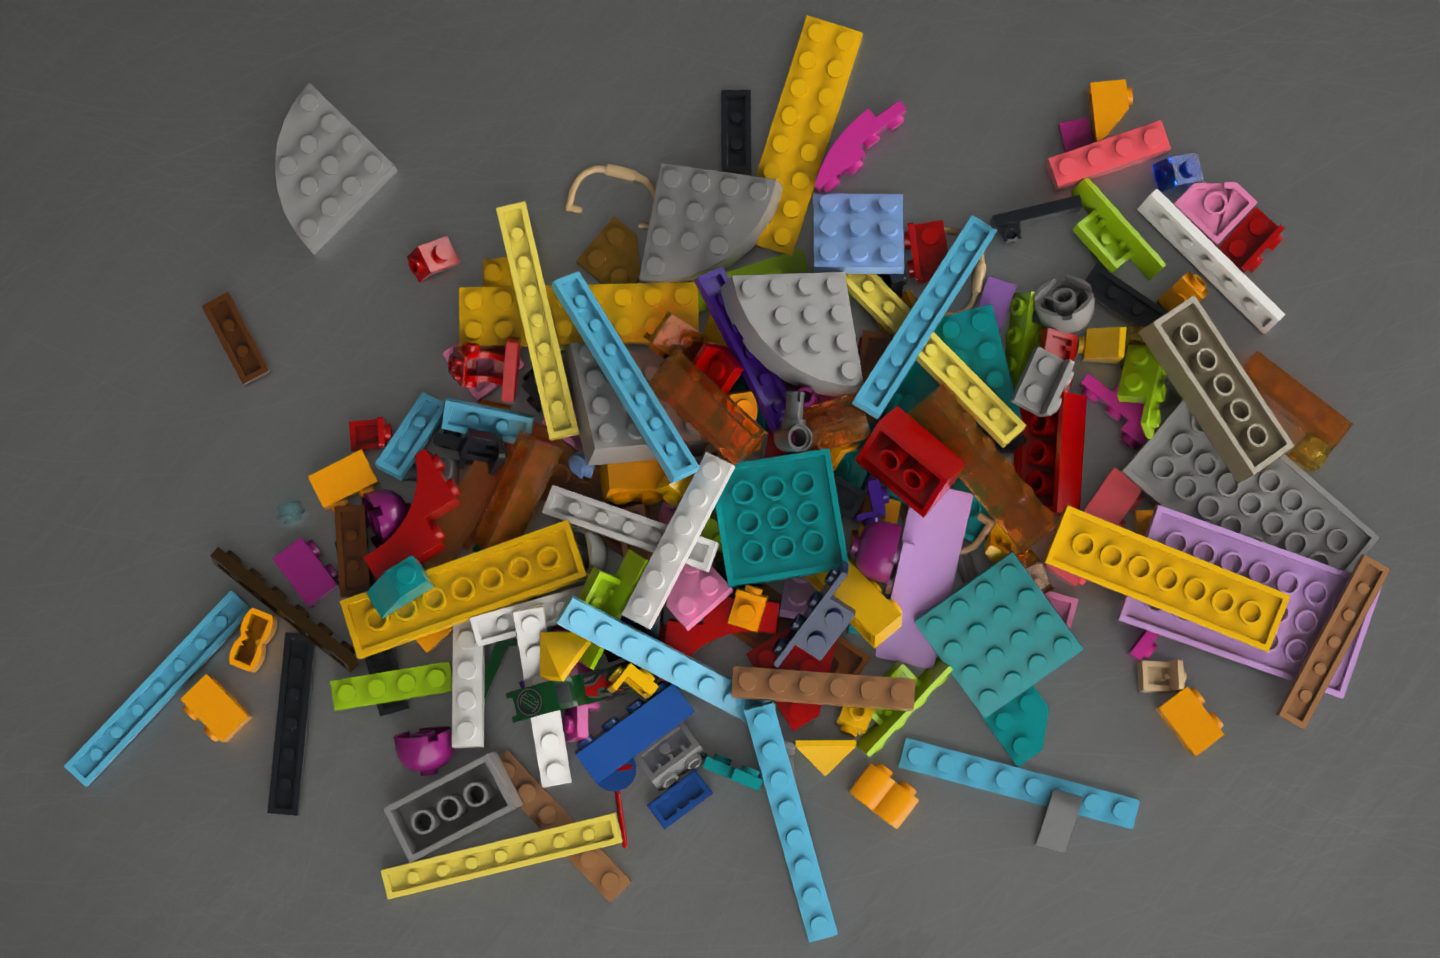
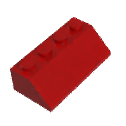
[1010,392,1087,516]

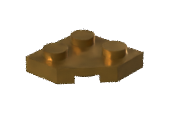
[576,216,640,284]

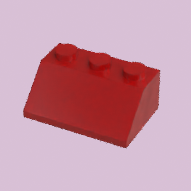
[855,406,967,518]

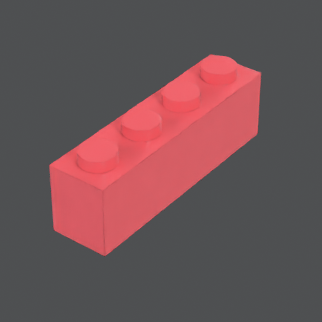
[1045,120,1171,192]
[1043,467,1144,588]

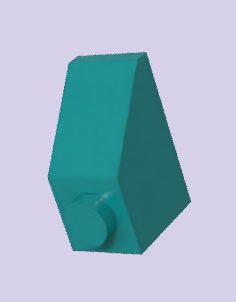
[366,555,434,619]

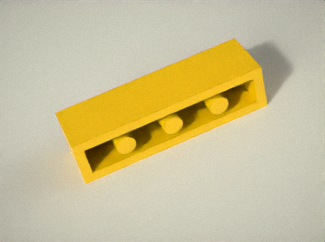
[804,557,902,649]

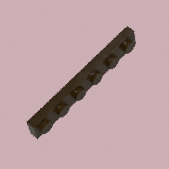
[210,547,358,673]

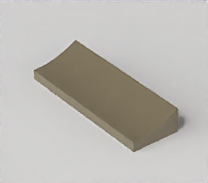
[1138,295,1294,483]

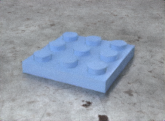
[813,193,904,274]

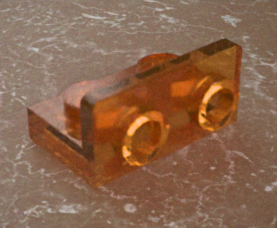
[643,311,718,372]
[803,392,871,451]

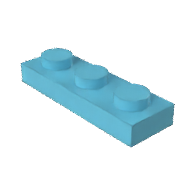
[375,392,445,481]
[441,397,536,447]

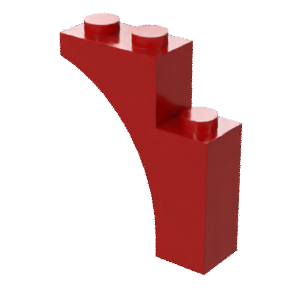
[363,449,462,580]
[660,595,781,682]

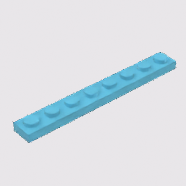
[852,215,997,419]
[551,271,699,483]
[64,590,251,787]
[555,594,777,722]
[743,701,838,943]
[898,738,1140,829]

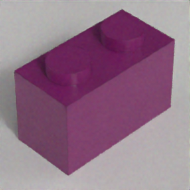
[273,537,339,608]

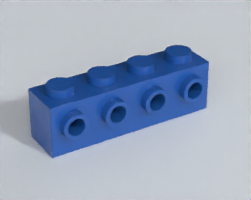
[575,681,695,784]

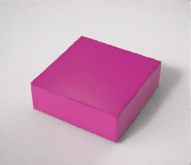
[1058,117,1094,153]

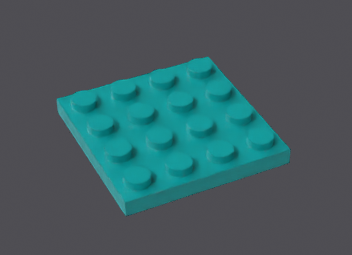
[888,304,1022,442]
[715,448,849,588]
[914,551,1083,718]

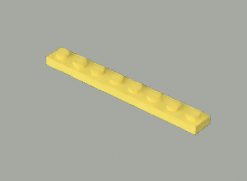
[496,201,580,441]
[845,274,1027,448]
[381,812,623,900]

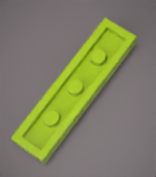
[330,661,452,711]

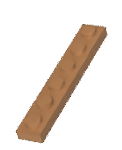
[1276,554,1391,730]
[731,666,916,711]
[500,750,632,903]

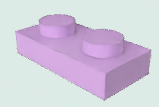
[779,576,814,619]

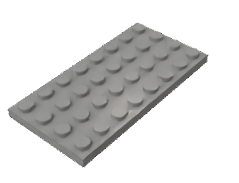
[1120,399,1380,573]

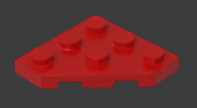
[746,628,837,731]

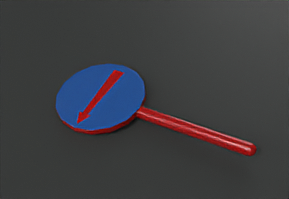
[598,758,636,849]

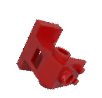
[448,336,521,402]

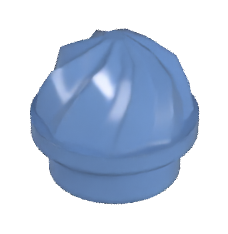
[568,450,596,479]

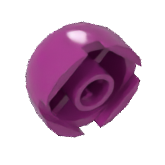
[361,489,411,549]
[850,521,901,583]
[393,726,455,776]

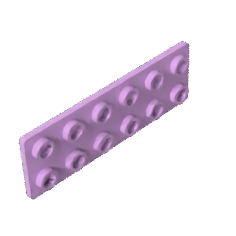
[875,488,973,669]

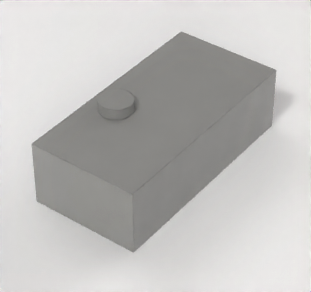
[383,751,524,863]

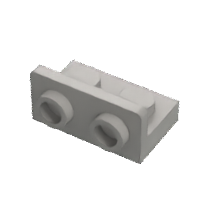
[1010,347,1075,417]
[634,721,708,791]

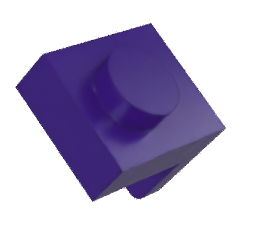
[855,479,889,527]

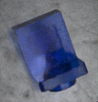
[1153,153,1205,192]

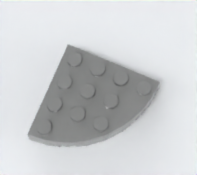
[275,83,398,255]
[639,163,783,283]
[720,272,864,398]
[563,343,711,466]

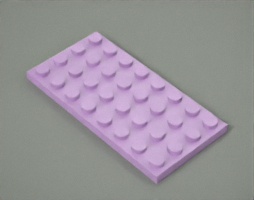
[1116,505,1382,699]

